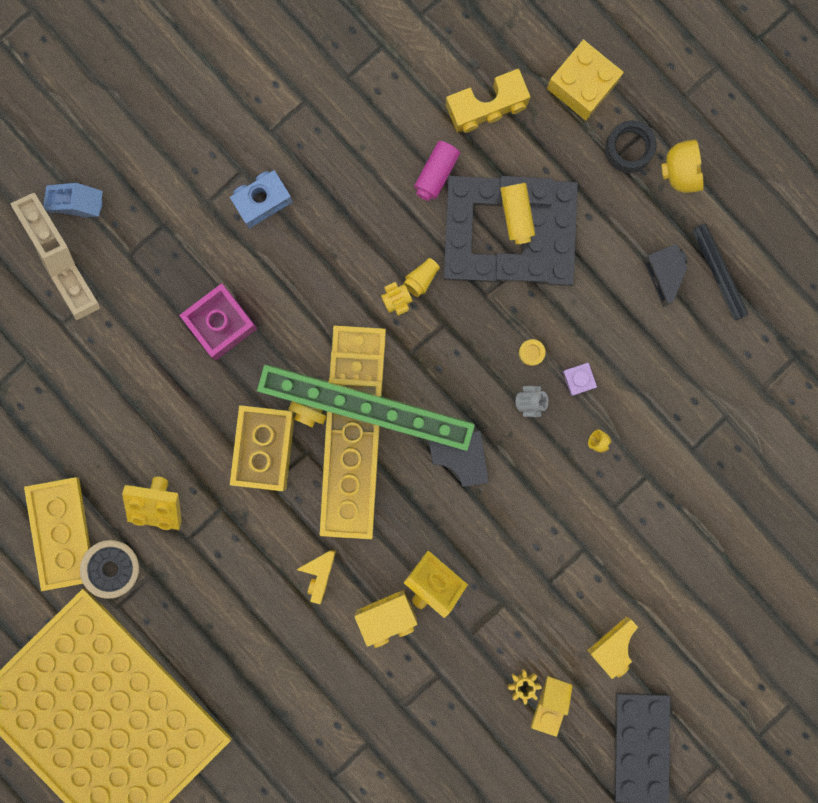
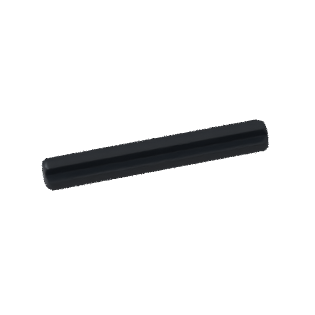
[693,223,748,320]

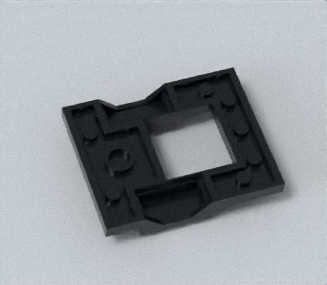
[444,176,578,286]

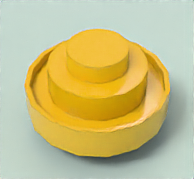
[288,401,327,427]

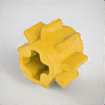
[381,282,413,316]
[507,669,542,705]

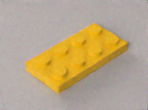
[24,477,91,591]

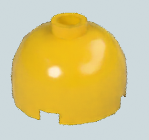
[661,139,704,193]

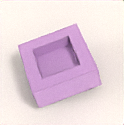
[563,363,597,396]

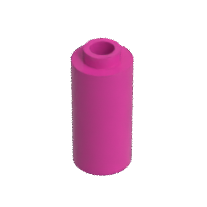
[414,141,460,201]

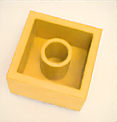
[547,39,624,121]
[354,589,417,648]

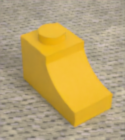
[587,616,638,679]

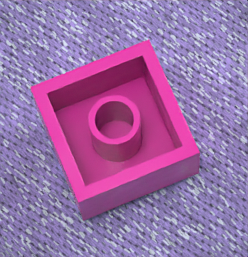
[179,283,258,360]

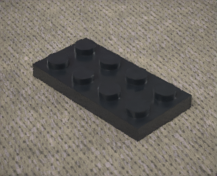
[614,693,670,803]

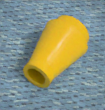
[403,258,440,297]

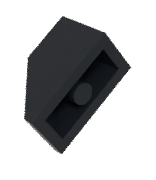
[643,244,687,307]

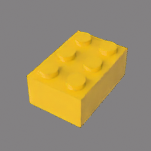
[230,405,295,491]

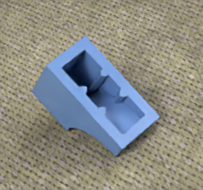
[43,183,103,217]

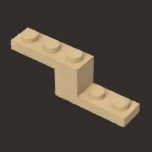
[10,193,100,320]

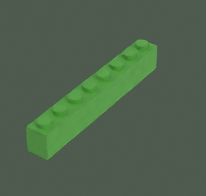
[257,365,475,451]

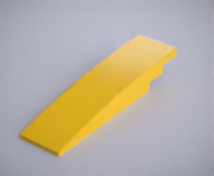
[320,326,386,539]

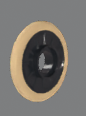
[80,540,139,599]

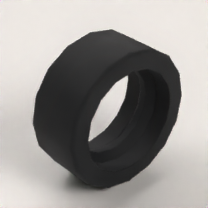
[605,120,657,173]

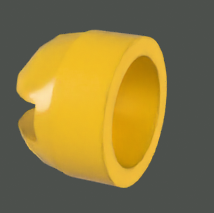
[588,430,611,453]

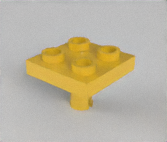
[122,477,182,530]

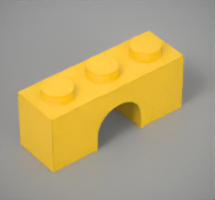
[446,69,530,133]

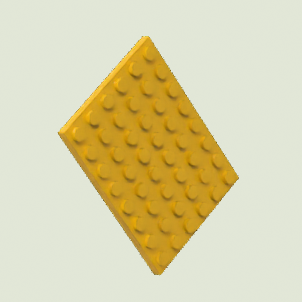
[0,588,232,803]

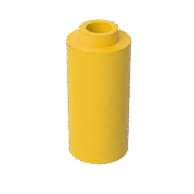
[500,183,535,244]

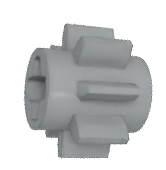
[516,386,548,417]

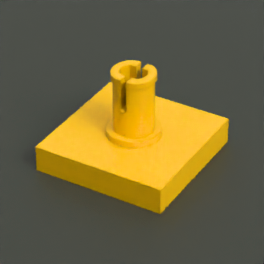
[404,551,468,618]

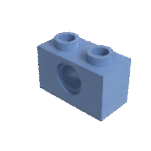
[230,170,293,229]

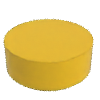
[519,339,545,366]

